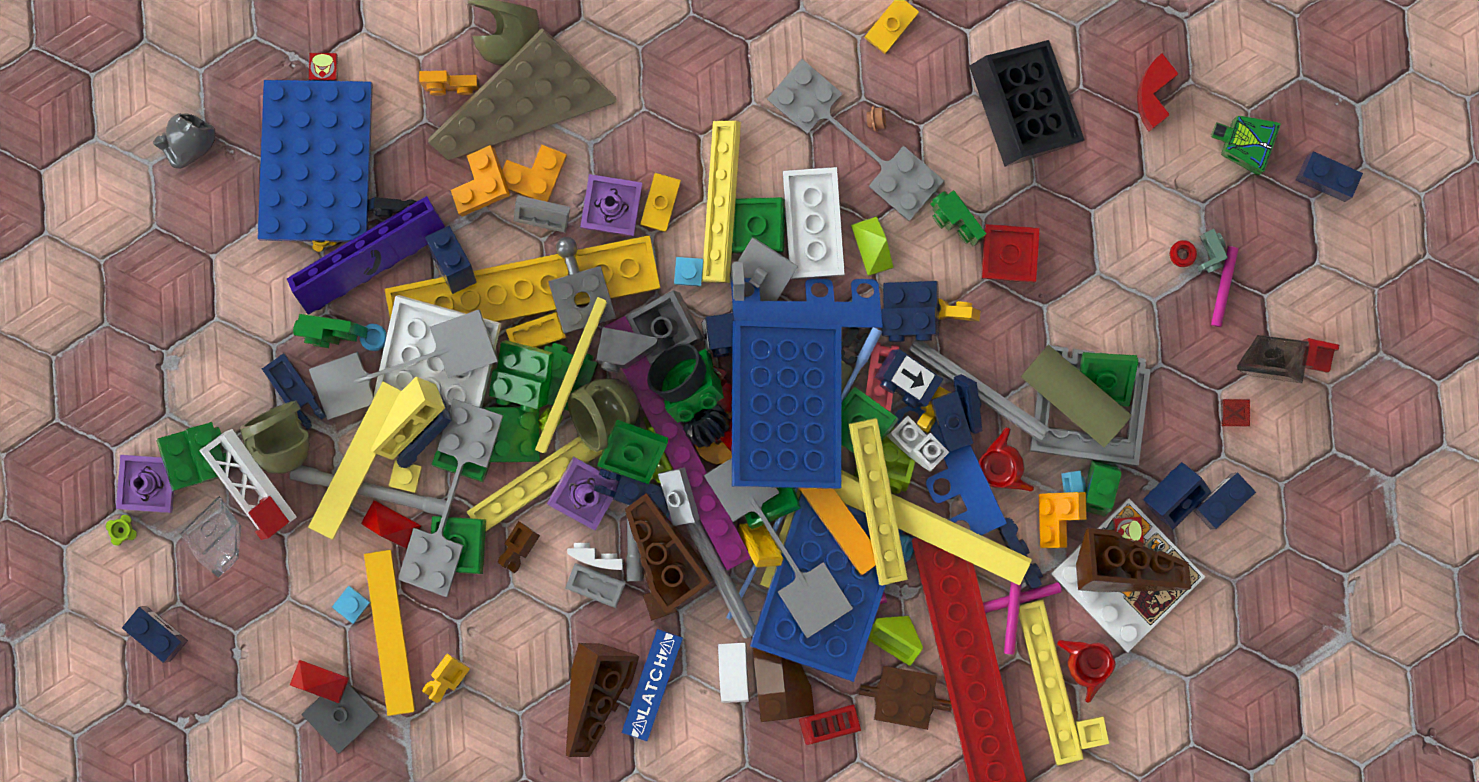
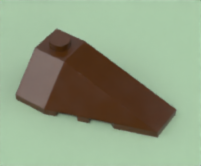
[625,493,714,614]
[1076,528,1191,592]
[749,611,815,722]
[566,643,640,757]

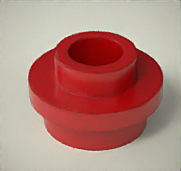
[1169,240,1197,268]

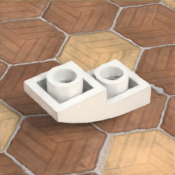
[887,416,949,471]
[567,543,623,570]
[718,643,749,703]

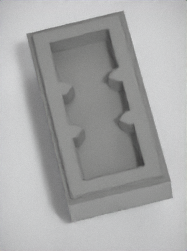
[513,195,570,233]
[658,467,700,526]
[565,563,626,608]

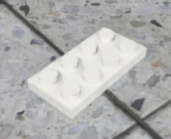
[783,167,844,279]

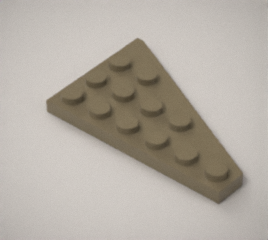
[428,28,617,160]

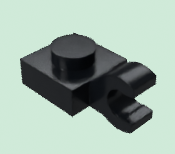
[368,197,417,217]

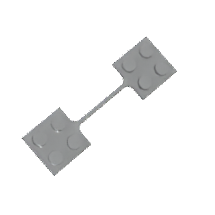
[767,59,944,221]
[309,309,498,420]
[398,399,504,597]
[704,458,853,638]

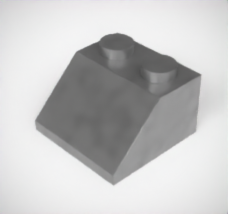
[626,291,704,365]
[596,327,659,373]

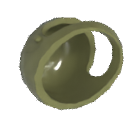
[467,0,539,65]
[568,378,640,452]
[240,401,310,474]

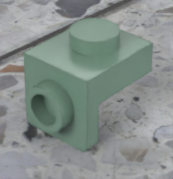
[1197,229,1228,273]

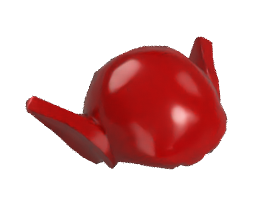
[978,427,1034,492]
[1057,640,1116,703]

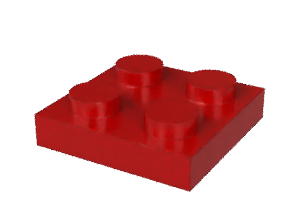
[981,224,1040,283]

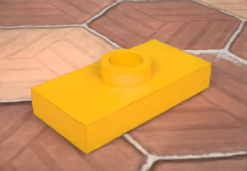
[864,0,919,54]
[640,173,681,232]
[506,312,566,348]
[737,523,783,567]

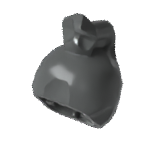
[153,113,216,169]

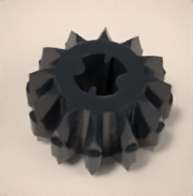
[683,404,731,448]

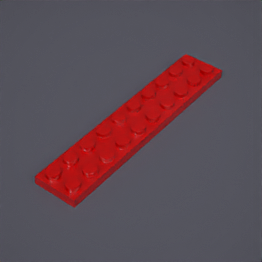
[912,526,1027,782]

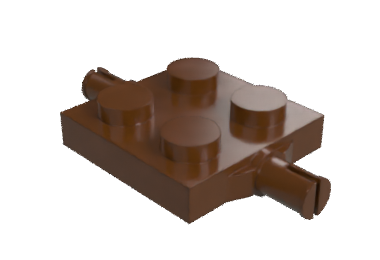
[859,666,951,730]

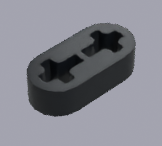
[841,327,876,364]

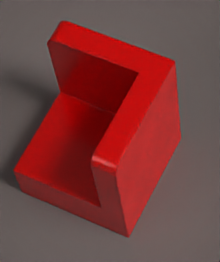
[1297,338,1340,373]
[248,496,290,540]

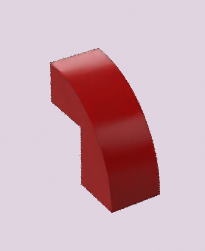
[1137,53,1178,132]

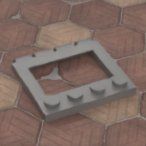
[1030,345,1150,466]

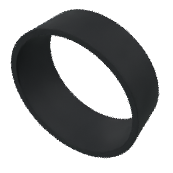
[647,344,706,402]

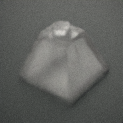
[180,496,241,578]

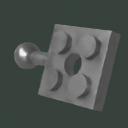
[548,237,616,334]

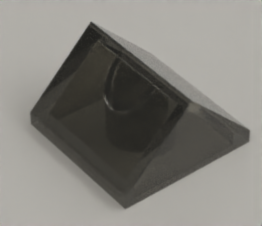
[1237,335,1309,383]

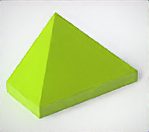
[851,217,894,276]
[868,616,923,666]

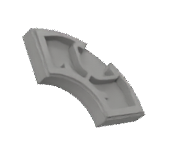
[731,262,745,313]

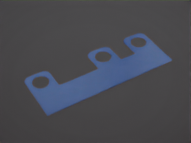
[731,278,883,328]
[895,406,1007,535]

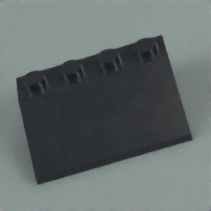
[969,40,1085,167]

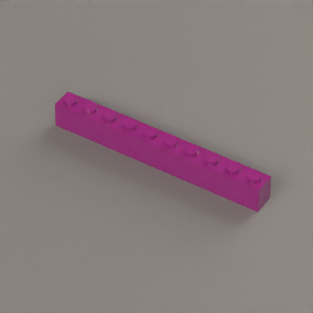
[601,316,751,570]

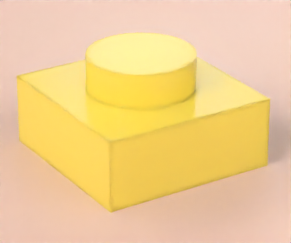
[389,460,422,493]
[1076,716,1109,749]

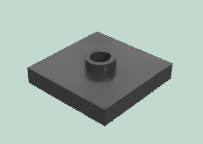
[301,682,380,754]

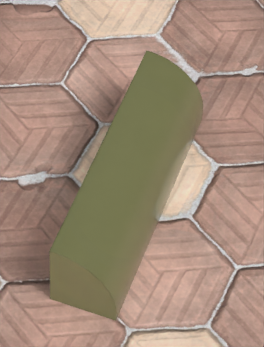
[1021,344,1132,448]

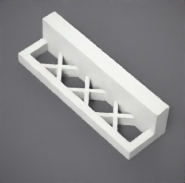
[199,429,296,529]

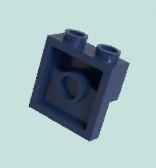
[881,281,939,342]

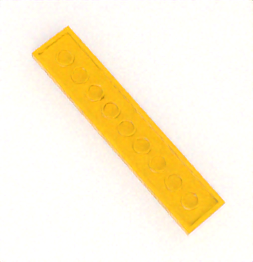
[384,235,661,322]

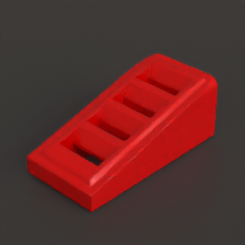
[799,704,861,745]

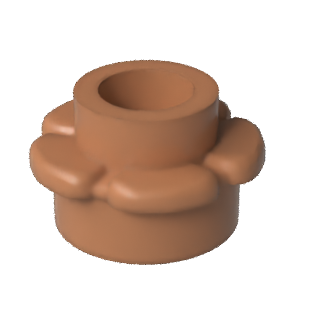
[866,105,886,132]

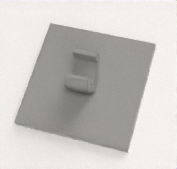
[729,237,798,301]

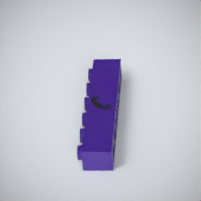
[287,196,445,315]

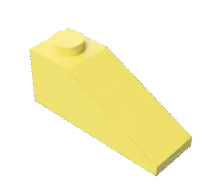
[371,376,445,460]

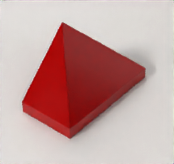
[361,500,422,549]
[290,660,349,703]

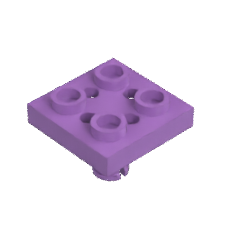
[580,174,643,237]
[116,455,174,513]
[547,456,618,530]

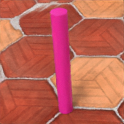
[1211,246,1239,327]
[983,582,1062,613]
[1004,582,1022,655]

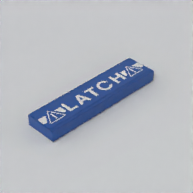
[621,629,683,741]

